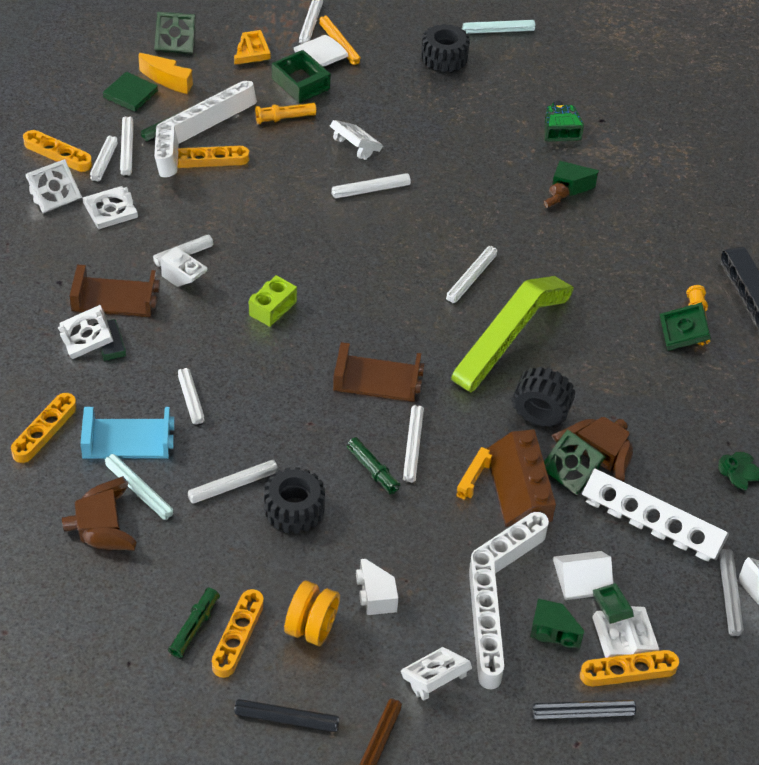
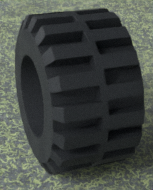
[421,24,470,72]
[512,367,576,427]
[264,467,325,534]

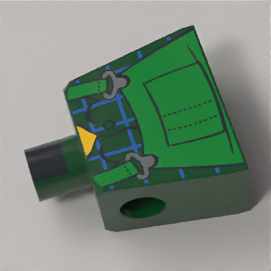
[544,101,584,142]

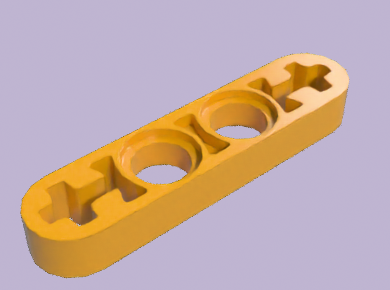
[23,130,92,172]
[178,146,249,168]
[11,393,77,463]
[212,589,264,678]
[580,650,679,687]

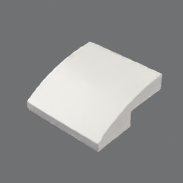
[294,35,348,67]
[592,606,659,658]

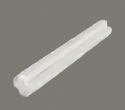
[299,0,323,44]
[120,116,134,176]
[332,173,411,199]
[446,246,497,303]
[403,405,424,483]
[188,460,278,504]

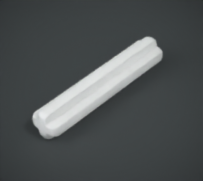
[90,135,118,182]
[153,235,213,267]
[178,368,204,425]

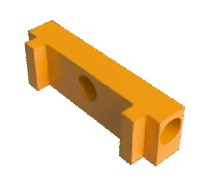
[456,447,492,500]

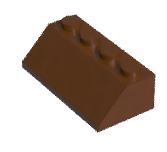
[487,429,556,527]

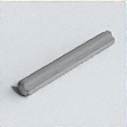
[719,549,744,636]

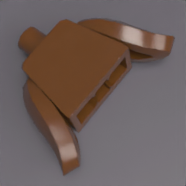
[552,417,633,482]
[62,476,137,551]

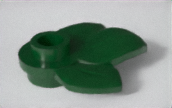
[718,452,759,491]

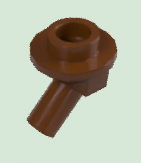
[543,183,569,208]

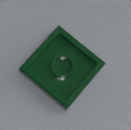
[103,72,158,112]
[659,302,711,351]

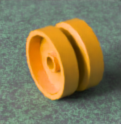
[284,580,340,646]

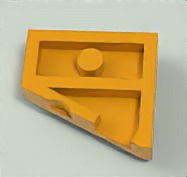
[234,30,271,65]

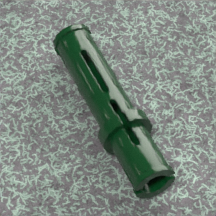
[346,437,401,494]
[168,587,220,658]

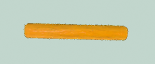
[319,16,361,65]

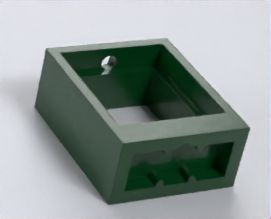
[272,50,331,103]

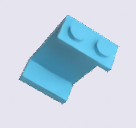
[81,407,175,459]

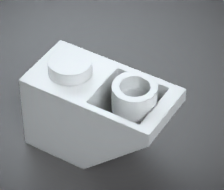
[161,247,207,287]
[356,559,398,615]

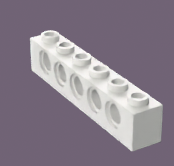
[582,468,729,562]

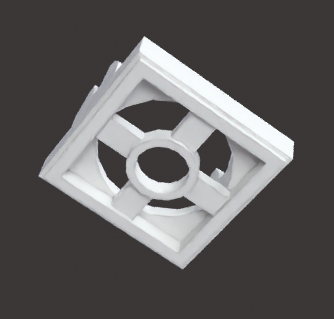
[330,120,383,160]
[26,159,82,213]
[83,186,138,229]
[58,305,113,359]
[401,647,472,701]

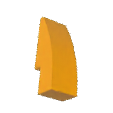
[138,53,193,94]

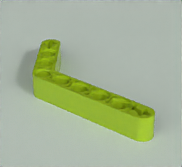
[451,276,574,393]

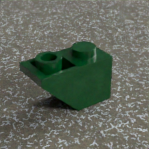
[552,161,599,196]
[530,599,584,649]

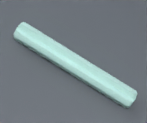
[462,20,535,34]
[105,454,174,520]

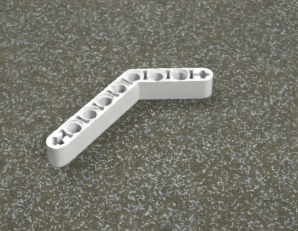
[154,81,257,177]
[469,512,549,689]

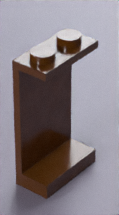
[69,264,160,317]
[333,342,425,402]

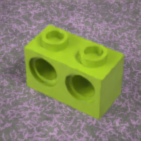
[248,275,297,327]

